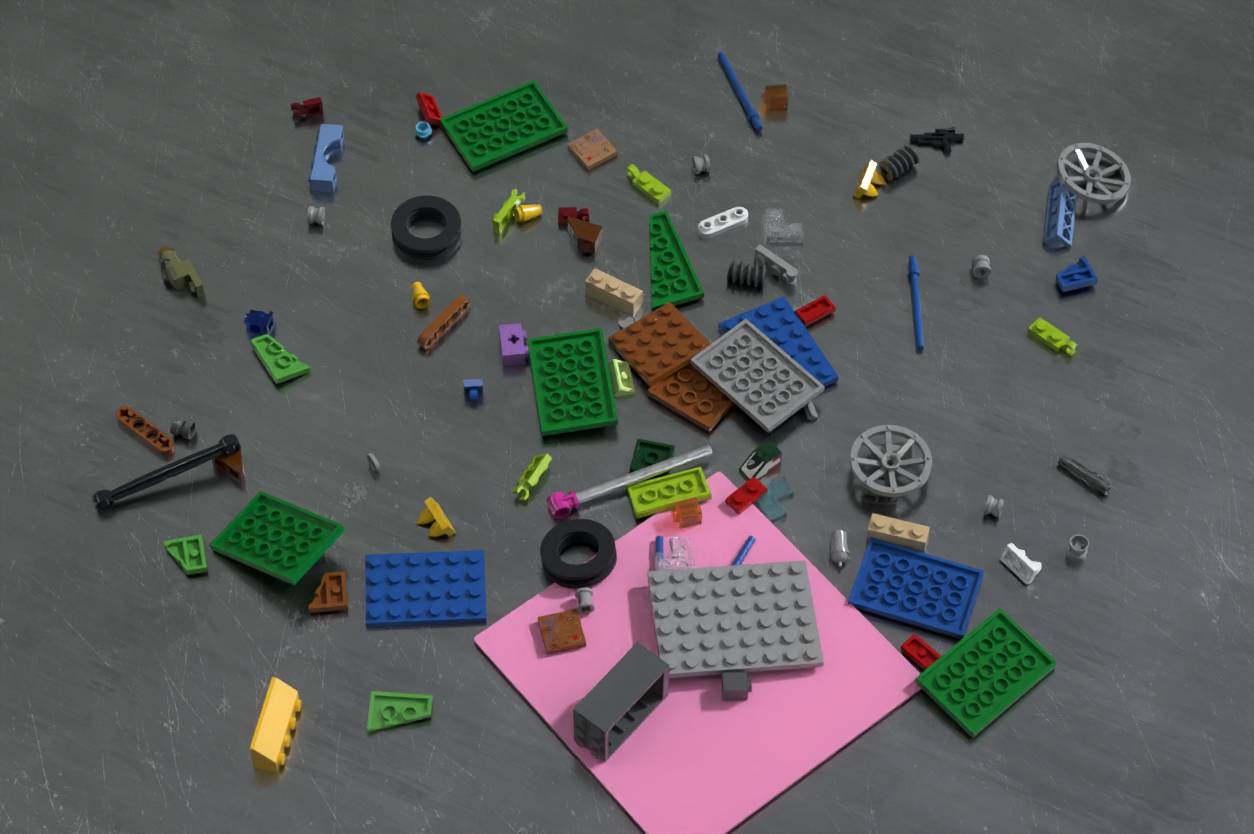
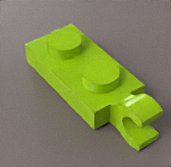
[626,164,671,205]
[492,189,525,234]
[1028,317,1077,356]
[513,453,552,501]

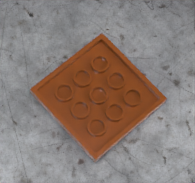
[608,302,711,387]
[647,364,734,432]

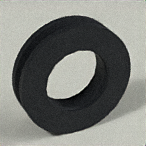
[391,195,461,260]
[540,519,617,588]

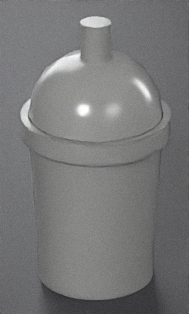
[830,530,849,567]

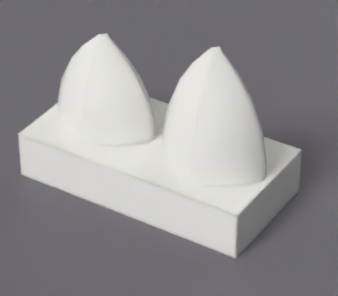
[999,543,1041,585]

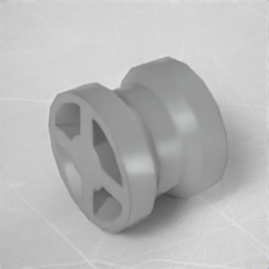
[692,154,711,175]
[307,206,325,225]
[971,255,991,278]
[984,495,1004,518]

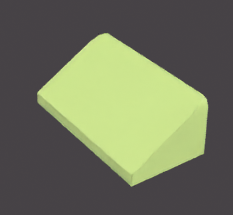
[608,359,636,397]

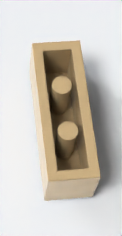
[585,268,643,316]
[866,513,930,553]

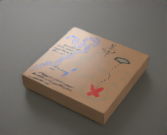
[568,128,618,171]

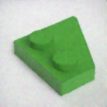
[164,534,208,575]

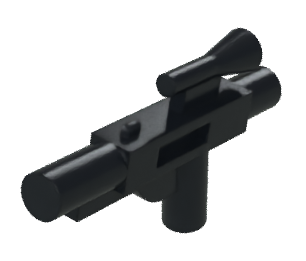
[910,127,964,154]

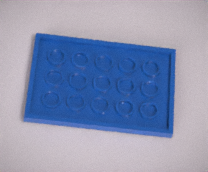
[718,296,839,387]
[848,538,985,639]
[365,550,487,627]

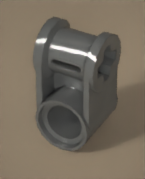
[861,479,899,506]

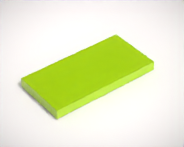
[626,466,712,518]

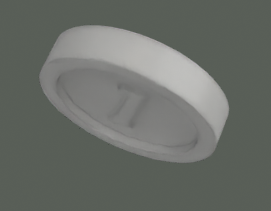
[618,314,637,329]
[367,453,380,472]

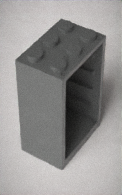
[573,642,669,762]

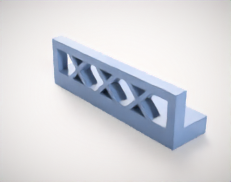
[1043,180,1077,248]

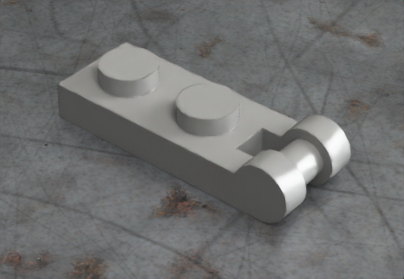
[754,244,798,287]

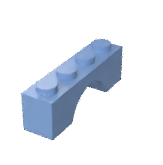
[308,124,344,192]

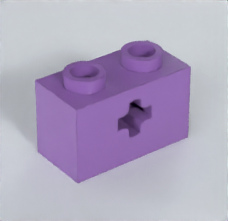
[499,323,529,367]

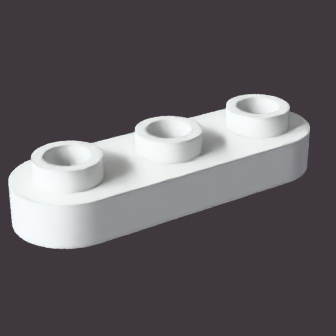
[698,207,748,239]

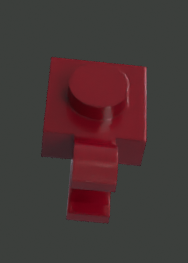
[290,97,324,118]
[558,207,590,226]

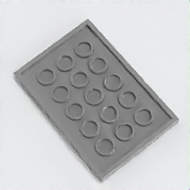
[690,319,824,433]

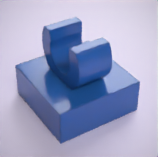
[463,379,483,400]

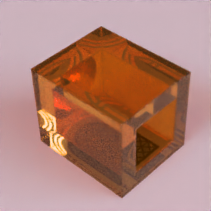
[762,84,788,111]
[671,497,702,529]

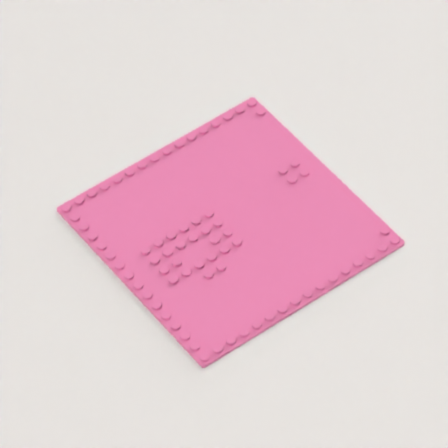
[474,472,922,834]

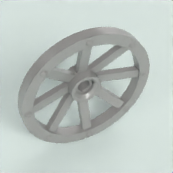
[1056,143,1131,204]
[850,425,932,497]

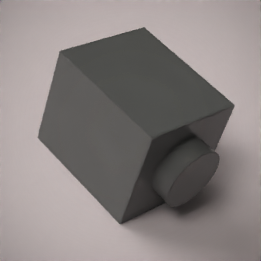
[722,672,752,701]

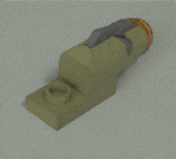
[158,246,205,298]

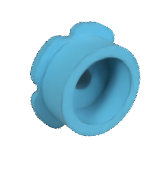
[414,121,432,138]

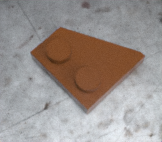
[308,571,348,613]

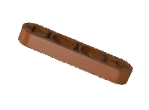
[417,294,471,349]
[116,406,175,456]

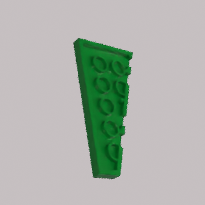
[650,210,705,312]

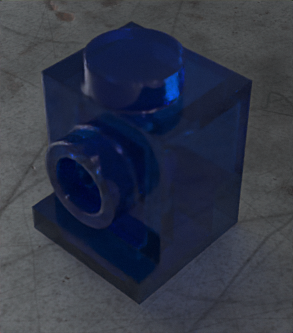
[244,310,275,336]

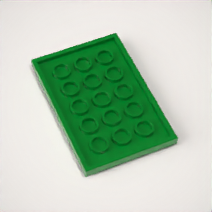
[440,80,568,172]
[528,328,618,436]
[209,491,345,585]
[915,608,1058,738]

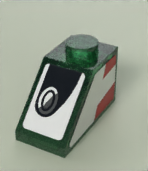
[738,440,782,481]

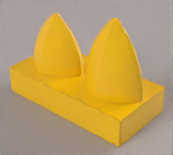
[853,160,886,199]
[416,497,456,537]

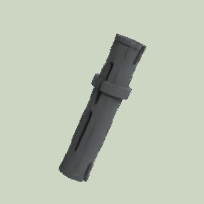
[1058,453,1112,495]

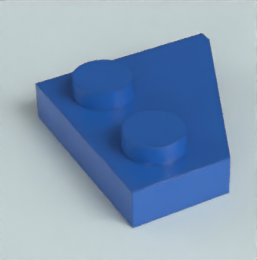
[1056,256,1098,292]

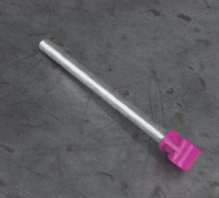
[546,444,713,519]

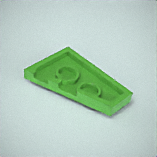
[250,334,310,384]
[367,691,433,732]

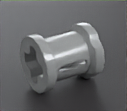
[575,587,594,614]

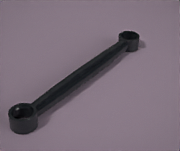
[92,434,241,511]

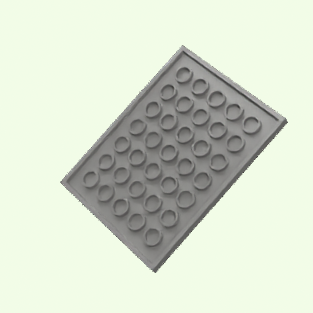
[647,560,824,678]

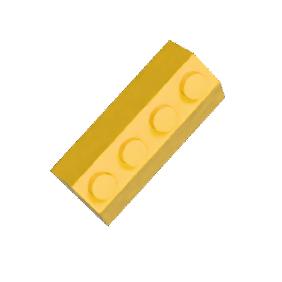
[250,677,302,773]

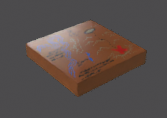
[538,609,586,654]

